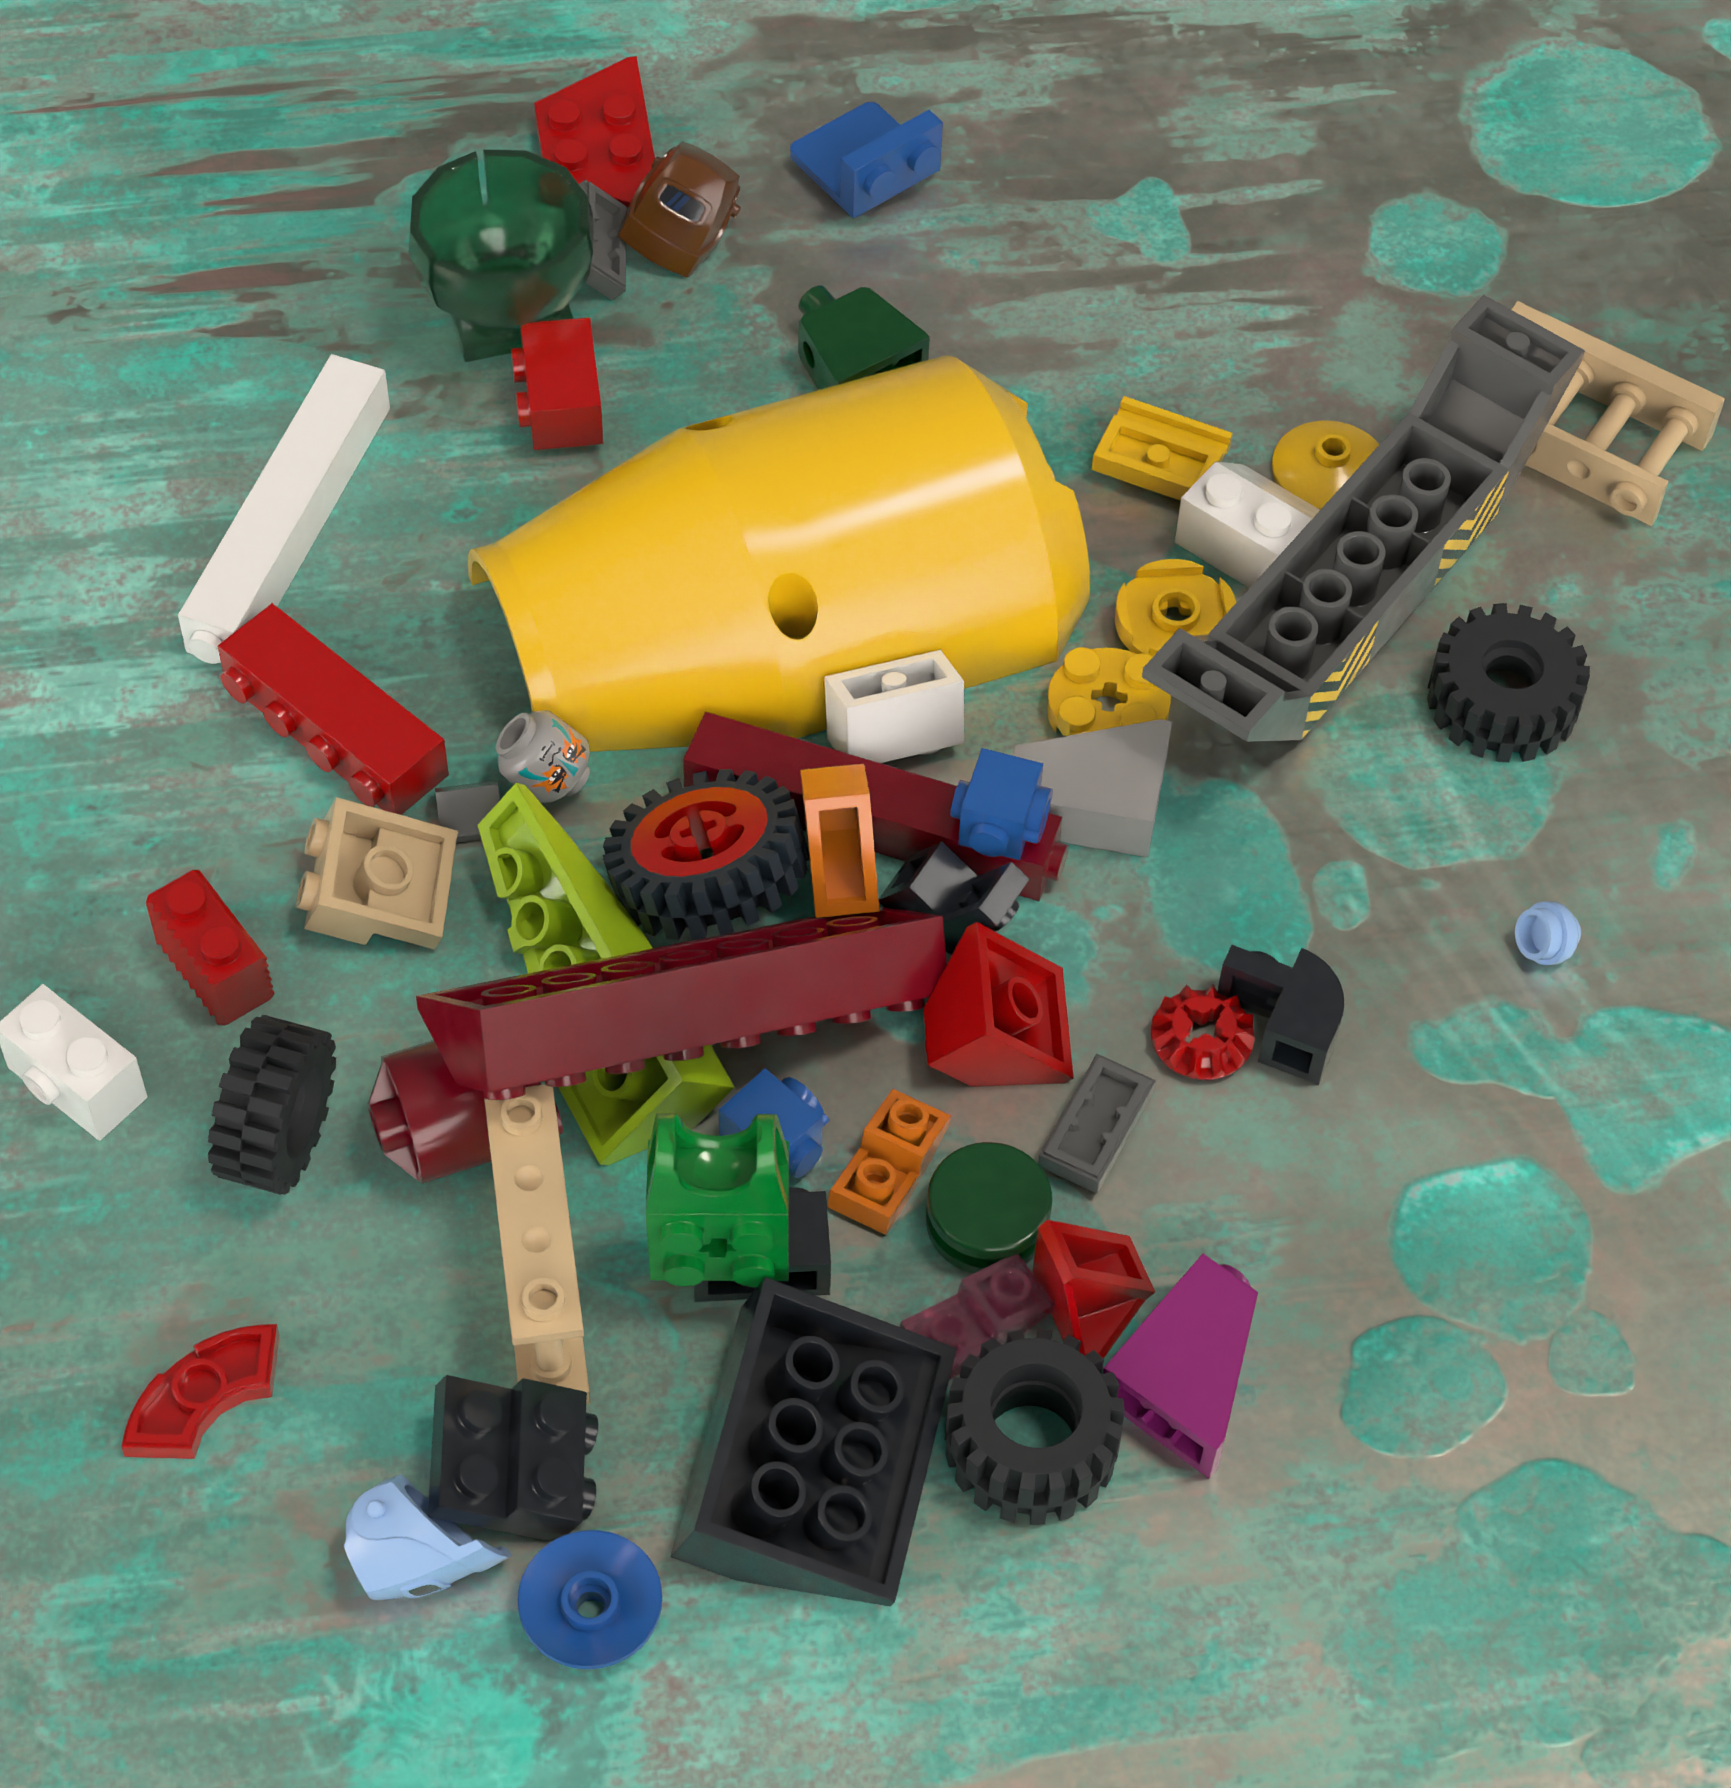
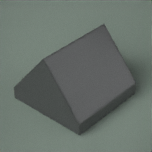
[435,780,500,843]

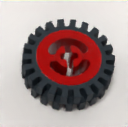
[603,769,809,940]

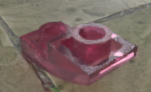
[899,1254,1055,1380]

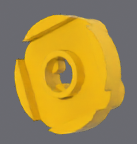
[1114,559,1236,656]
[1047,647,1171,736]

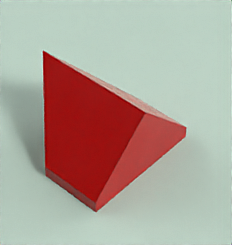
[1032,1220,1156,1359]

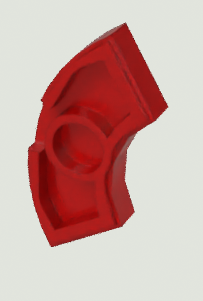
[121,1324,280,1459]

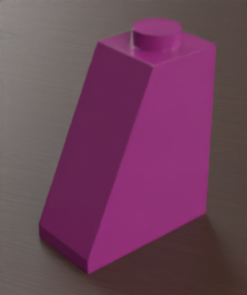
[1103,1253,1258,1479]

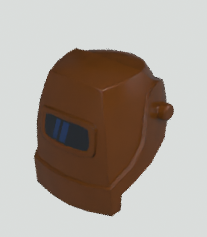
[618,141,741,278]

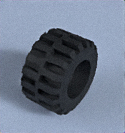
[944,1329,1125,1525]

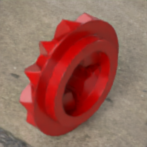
[1151,984,1255,1080]

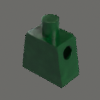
[798,285,930,390]

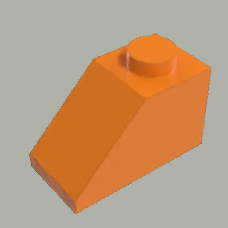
[800,764,879,918]

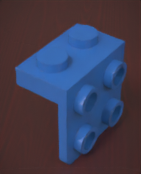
[790,102,943,219]

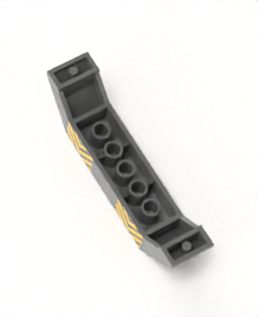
[1142,295,1585,742]

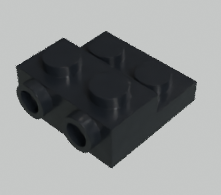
[428,1375,598,1541]

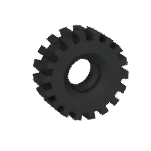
[1427,603,1590,763]
[208,1015,336,1195]

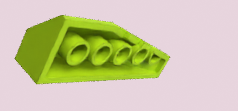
[478,783,735,1165]

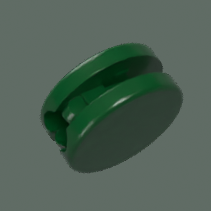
[926,1142,1053,1276]

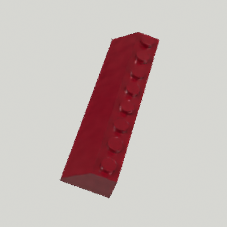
[416,907,947,1100]

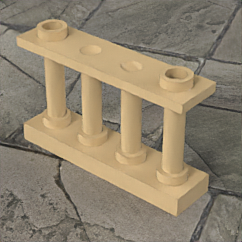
[1511,301,1725,526]
[484,1085,591,1405]

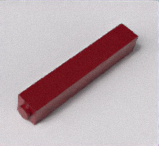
[683,711,1069,902]

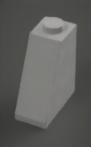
[1012,719,1173,857]

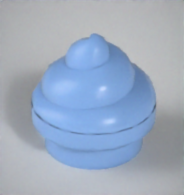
[1515,901,1581,965]

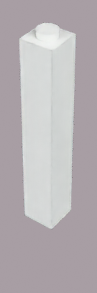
[178,354,390,664]

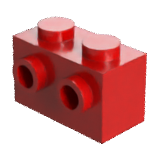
[511,317,604,450]

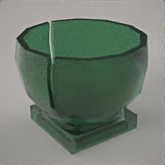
[408,150,594,362]

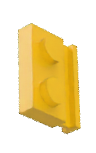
[1091,396,1233,501]

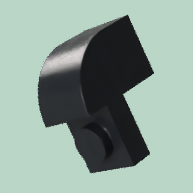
[879,842,1029,955]
[1217,945,1344,1085]

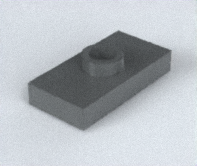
[570,180,627,300]
[1038,1054,1156,1194]

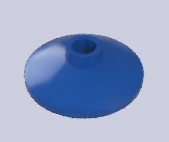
[518,1530,662,1669]

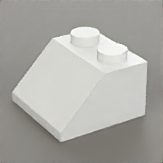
[1175,462,1320,588]

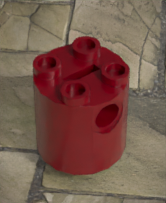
[367,1040,564,1184]

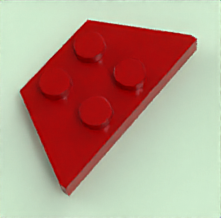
[534,56,655,208]

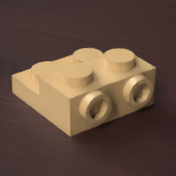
[296,797,458,950]

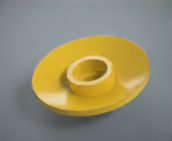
[1272,420,1379,510]

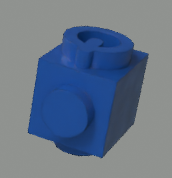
[951,748,1053,860]
[718,1068,830,1179]

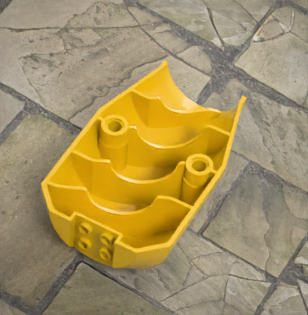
[468,355,1090,752]

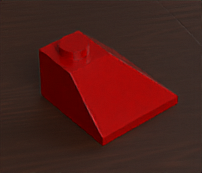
[924,922,1074,1087]

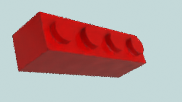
[217,603,449,815]

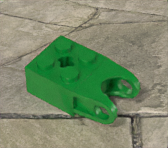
[645,1113,789,1287]

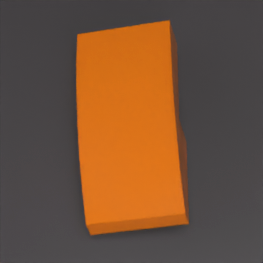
[827,1089,952,1235]

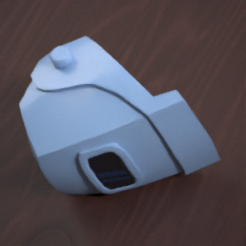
[344,1474,512,1600]

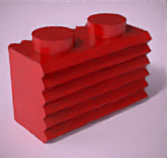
[146,870,275,1026]

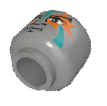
[496,710,590,803]

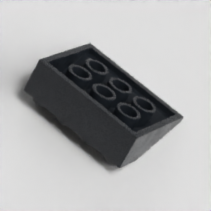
[670,1277,957,1607]

